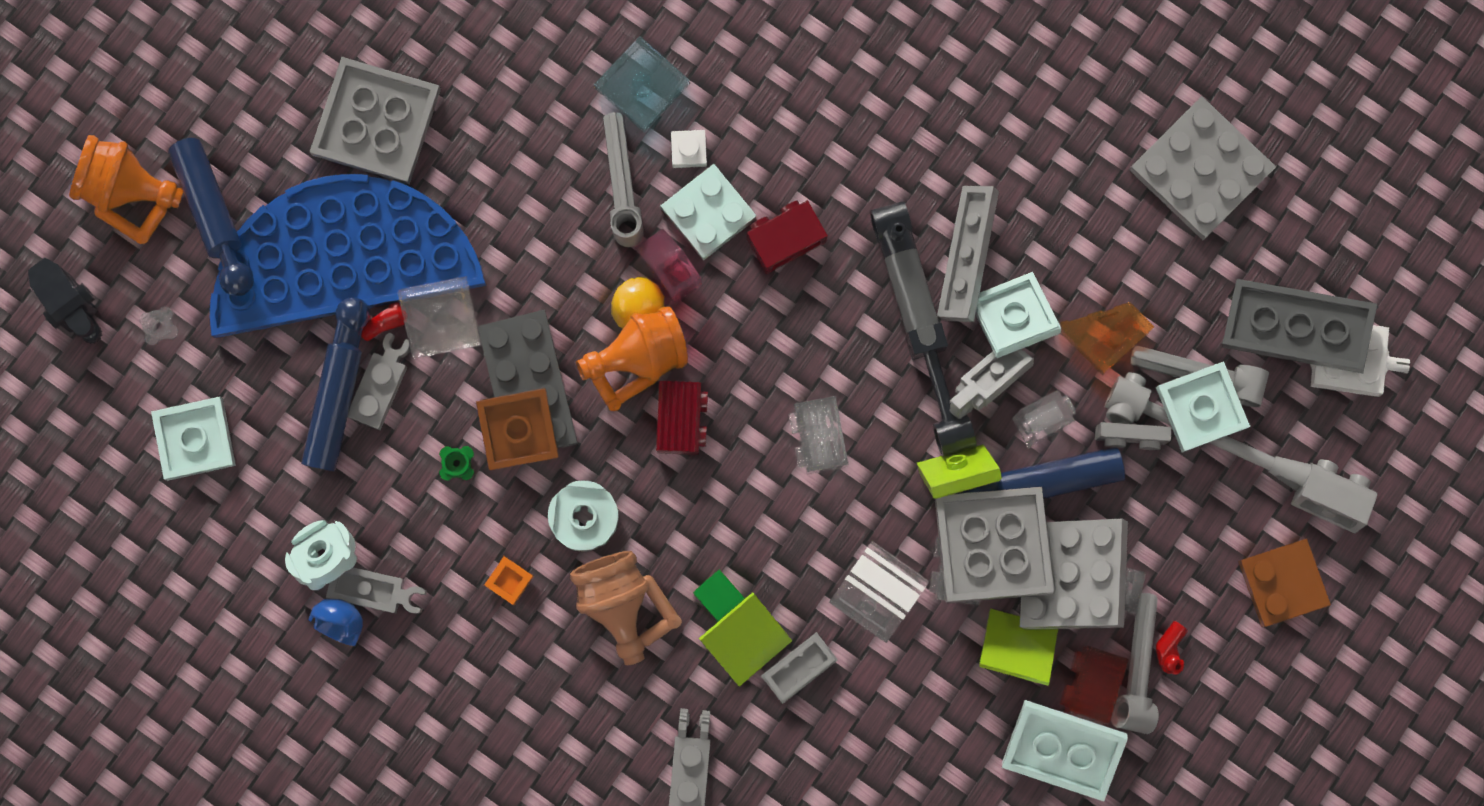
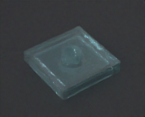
[594,36,690,133]

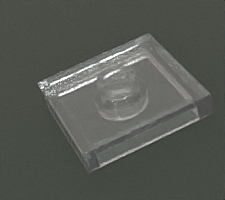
[398,276,481,359]

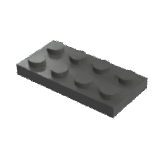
[1222,279,1377,374]
[477,309,578,449]

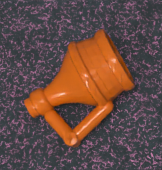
[69,135,183,244]
[576,307,688,411]

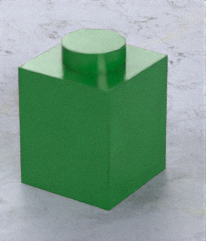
[693,569,745,622]

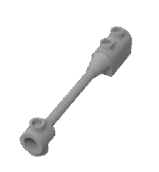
[1104,373,1377,533]

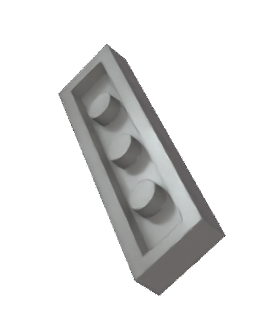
[937,186,999,322]

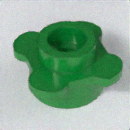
[439,446,474,481]

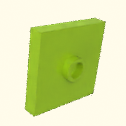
[917,444,1002,499]

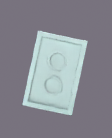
[1002,700,1128,801]

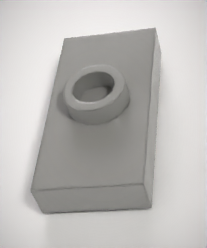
[761,632,838,704]

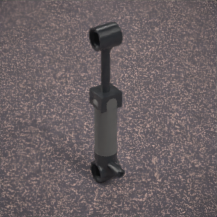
[870,201,977,457]

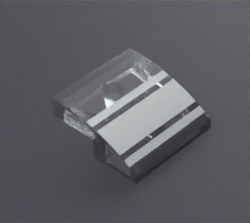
[829,541,929,643]

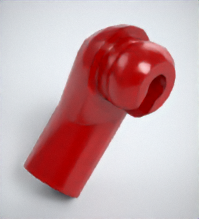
[361,302,409,341]
[1156,621,1188,675]

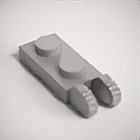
[669,708,711,806]

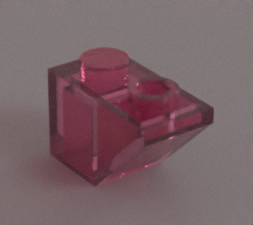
[635,229,702,305]

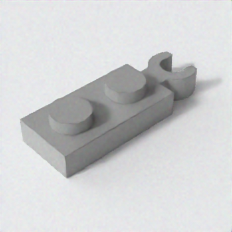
[348,333,411,431]
[326,568,427,614]

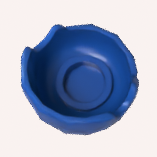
[308,598,363,646]

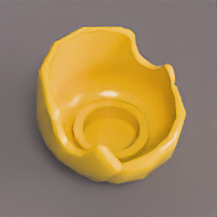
[611,277,665,329]

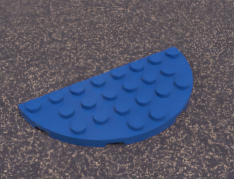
[210,174,486,338]

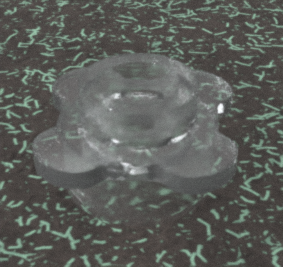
[139,307,179,345]

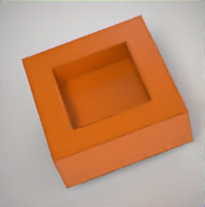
[484,556,534,605]

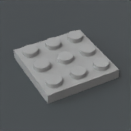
[310,57,441,185]
[1129,96,1276,240]
[935,487,1054,603]
[1020,519,1128,630]

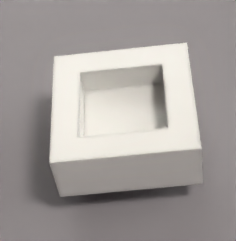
[671,130,707,168]

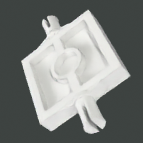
[1310,325,1410,397]

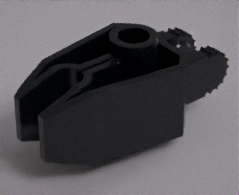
[28,258,103,344]

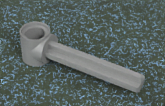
[603,112,644,247]
[1130,346,1269,407]
[1110,593,1159,734]

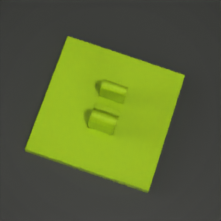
[699,592,792,687]
[979,609,1058,686]

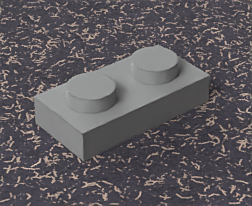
[1095,422,1171,450]

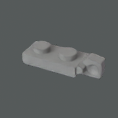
[949,349,1034,419]

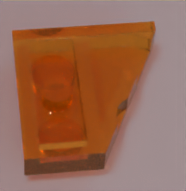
[1059,302,1154,375]

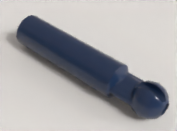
[168,138,254,296]
[301,297,370,471]
[955,447,1125,499]

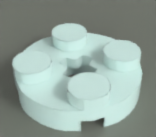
[548,481,619,552]
[285,520,357,590]

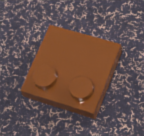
[476,388,559,470]
[1238,538,1331,627]

